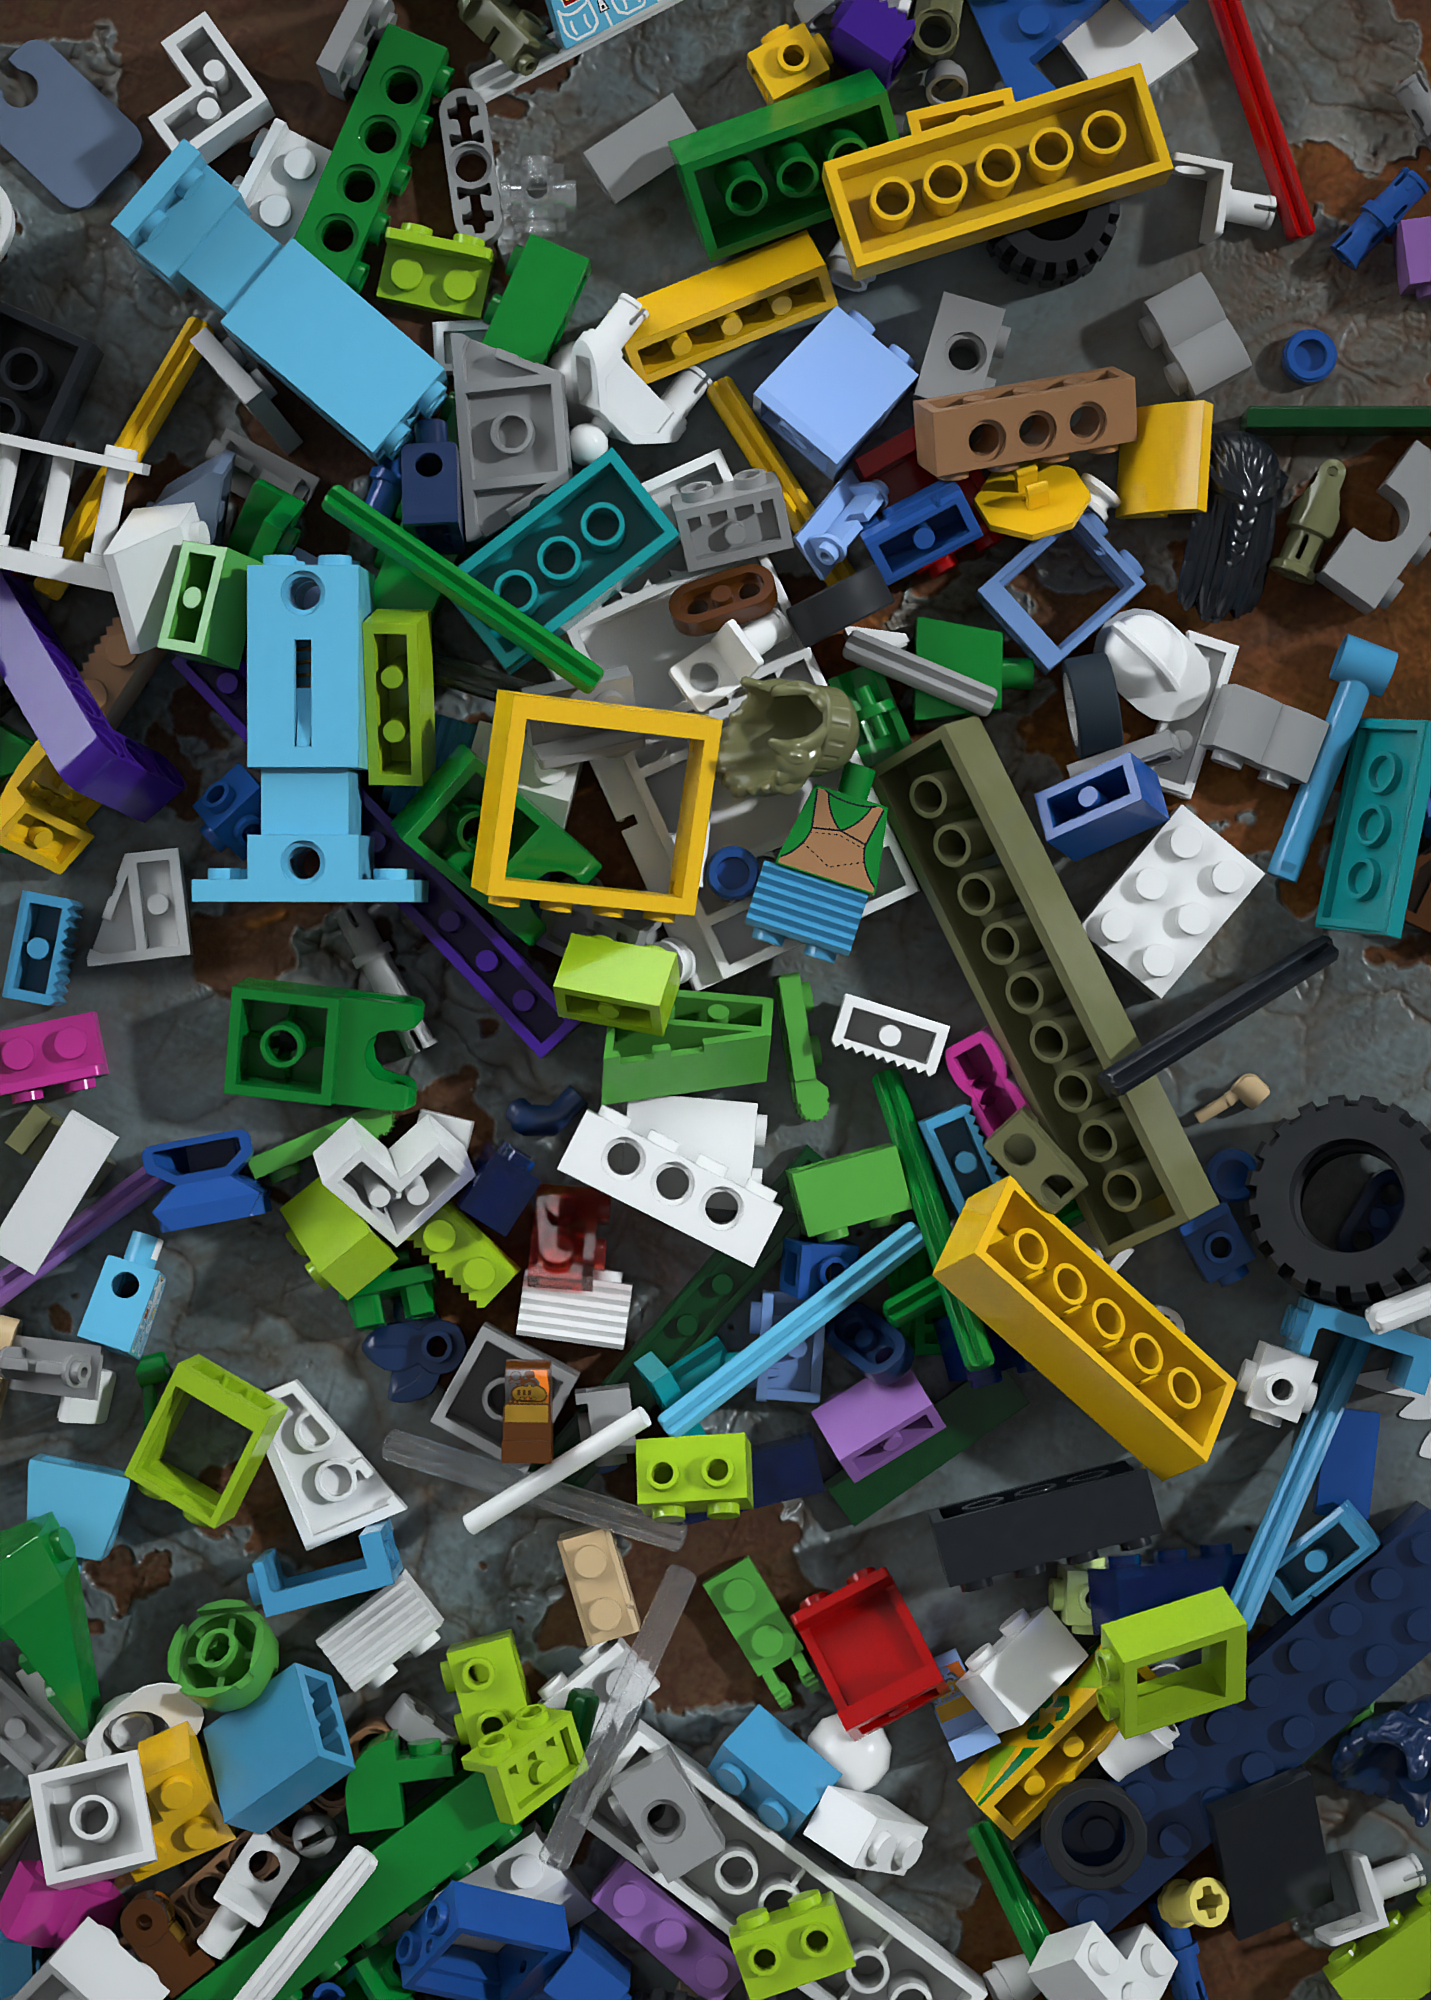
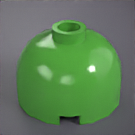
[168,1599,279,1712]

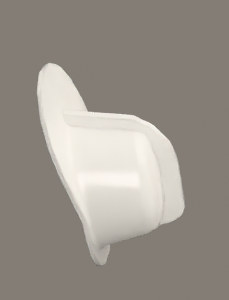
[1093,608,1211,722]
[85,1682,204,1761]

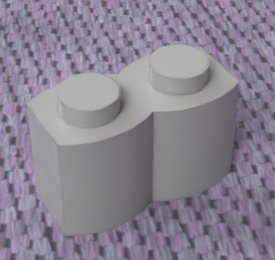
[1138,272,1252,401]
[1199,684,1330,790]

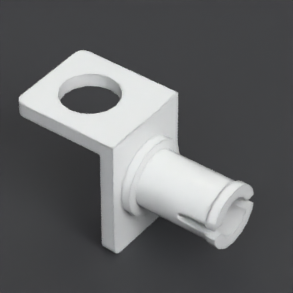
[1170,152,1277,244]
[668,608,792,714]
[197,1832,300,1960]
[1314,1848,1426,1946]

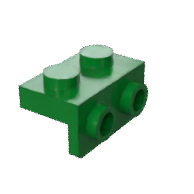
[226,478,305,563]

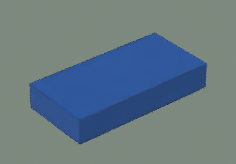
[1312,1408,1381,1520]

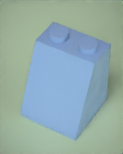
[752,305,919,482]

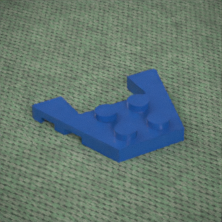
[965,0,1189,102]

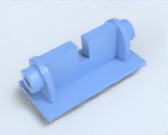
[792,469,889,580]

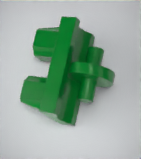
[827,666,912,768]
[337,1248,441,1332]

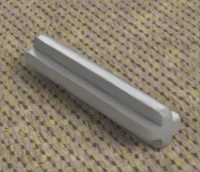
[842,630,998,716]

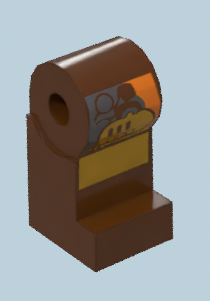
[501,1359,554,1464]
[120,1889,219,1999]

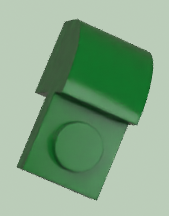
[345,1729,457,1834]

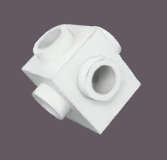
[1235,1340,1319,1428]

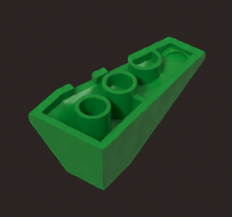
[0,1511,102,1740]

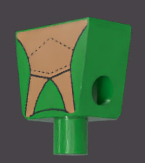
[775,762,888,897]

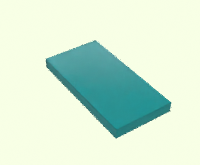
[1315,718,1431,939]

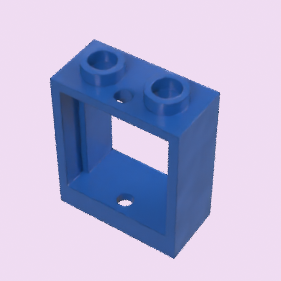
[396,1880,572,2000]

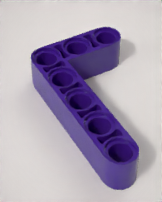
[0,568,186,823]

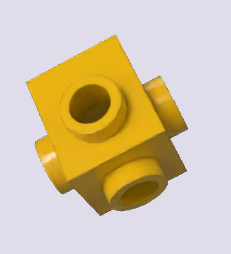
[747,22,833,105]

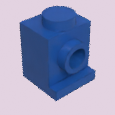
[1174,1199,1256,1287]
[779,1237,864,1300]

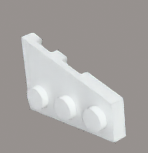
[265,1379,408,1551]

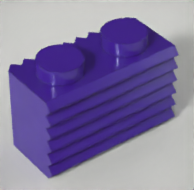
[828,0,916,90]

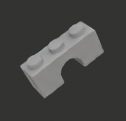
[1316,440,1431,615]

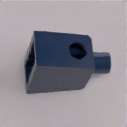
[401,419,466,555]

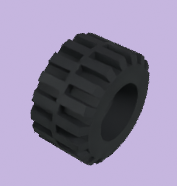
[986,200,1120,288]

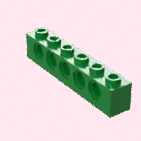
[294,23,455,294]

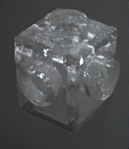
[500,155,577,238]

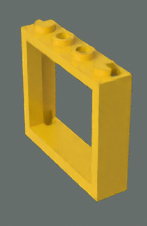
[471,689,723,923]

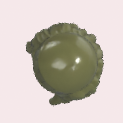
[715,676,859,798]

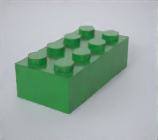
[668,68,899,262]

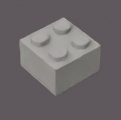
[430,1321,580,1474]

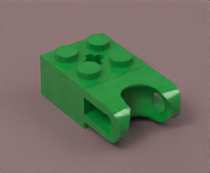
[390,742,602,945]
[224,977,425,1111]

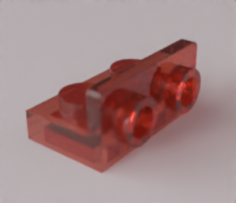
[527,1183,611,1292]

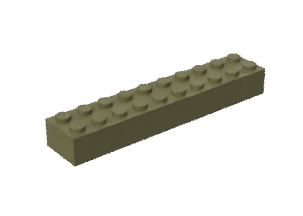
[871,715,1220,1259]

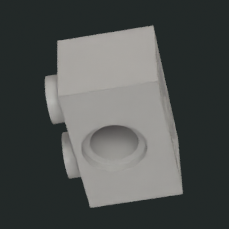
[911,291,1011,405]
[608,1744,725,1884]

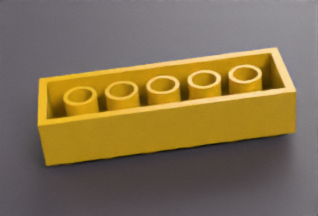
[822,63,1174,282]
[932,1175,1237,1482]

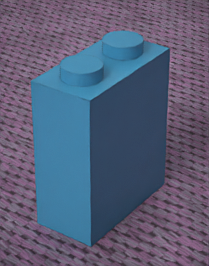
[203,1662,356,1835]

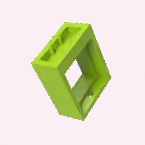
[123,1354,289,1529]
[1095,1586,1247,1740]

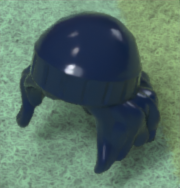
[1332,1694,1431,1827]

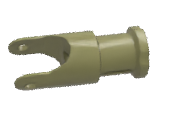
[1269,459,1346,585]

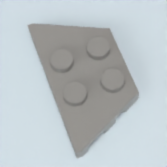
[450,333,573,545]

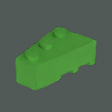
[601,989,774,1105]

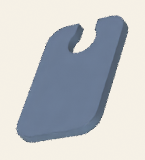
[0,39,144,211]

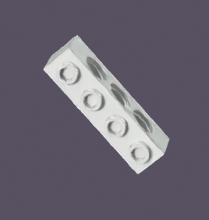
[557,1104,783,1268]

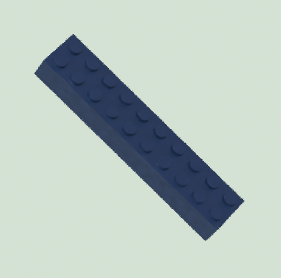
[1013,1501,1431,1935]

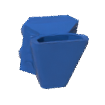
[142,1129,273,1233]

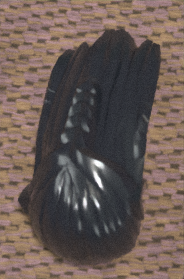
[1178,430,1289,623]

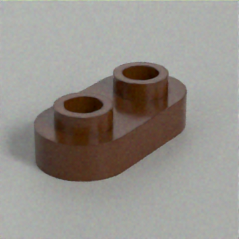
[669,564,778,637]

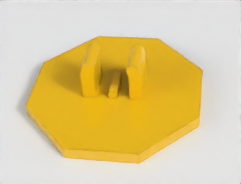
[974,459,1091,541]

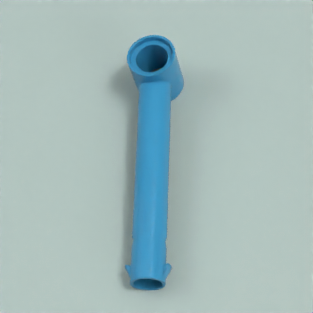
[1266,633,1398,884]

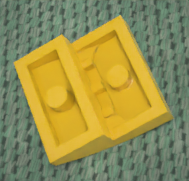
[1115,400,1213,519]
[0,740,102,875]

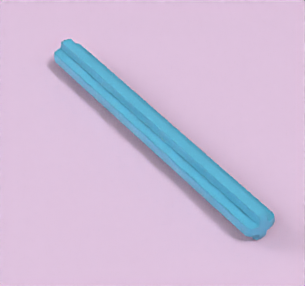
[658,1222,925,1437]

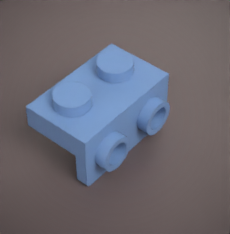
[745,1290,825,1403]

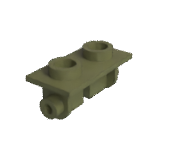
[457,0,560,76]

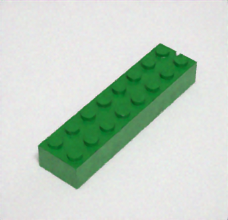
[163,1767,526,2000]

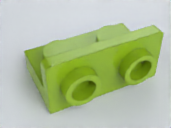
[376,222,495,320]
[461,1704,589,1825]

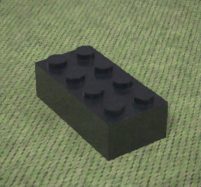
[0,300,104,547]
[927,1457,1163,1592]

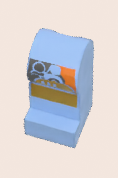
[931,1648,1001,1762]

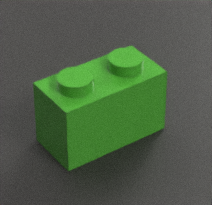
[157,540,263,670]
[785,1143,913,1243]

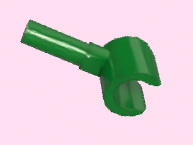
[136,1352,171,1429]

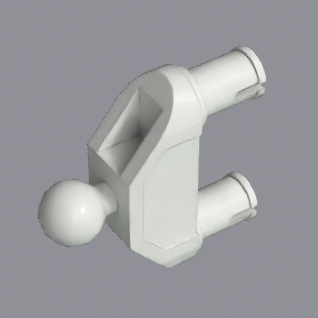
[569,293,713,466]

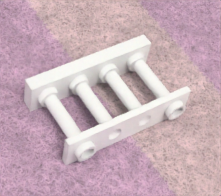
[0,432,151,592]

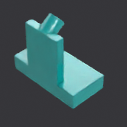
[633,1336,740,1436]

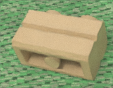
[557,1519,641,1646]

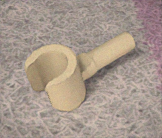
[1194,1073,1270,1124]

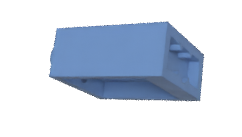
[974,509,1146,676]

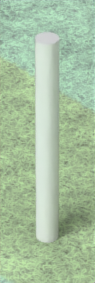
[463,1406,651,1535]

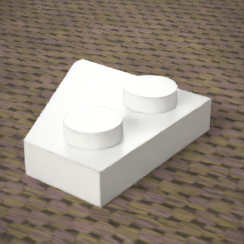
[87,848,193,967]

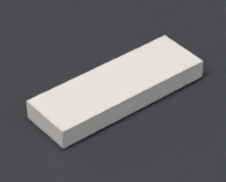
[1152,630,1239,800]
[0,1109,119,1276]

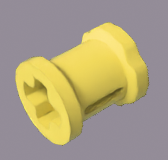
[1158,1877,1229,1928]

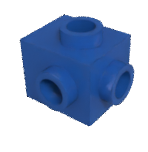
[192,762,261,861]

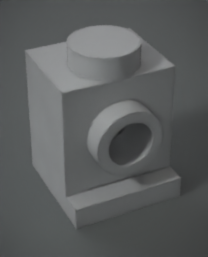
[575,1383,636,1467]

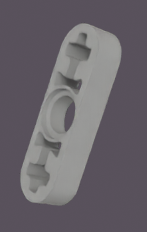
[439,88,504,247]

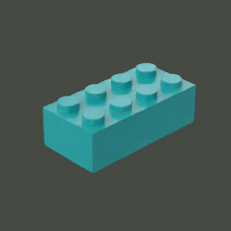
[450,447,681,676]

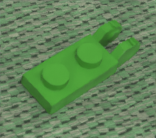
[772,972,830,1122]
[248,1108,397,1185]
[702,1555,823,1711]

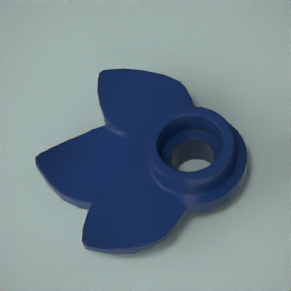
[361,1296,468,1403]

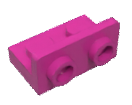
[0,1011,109,1105]

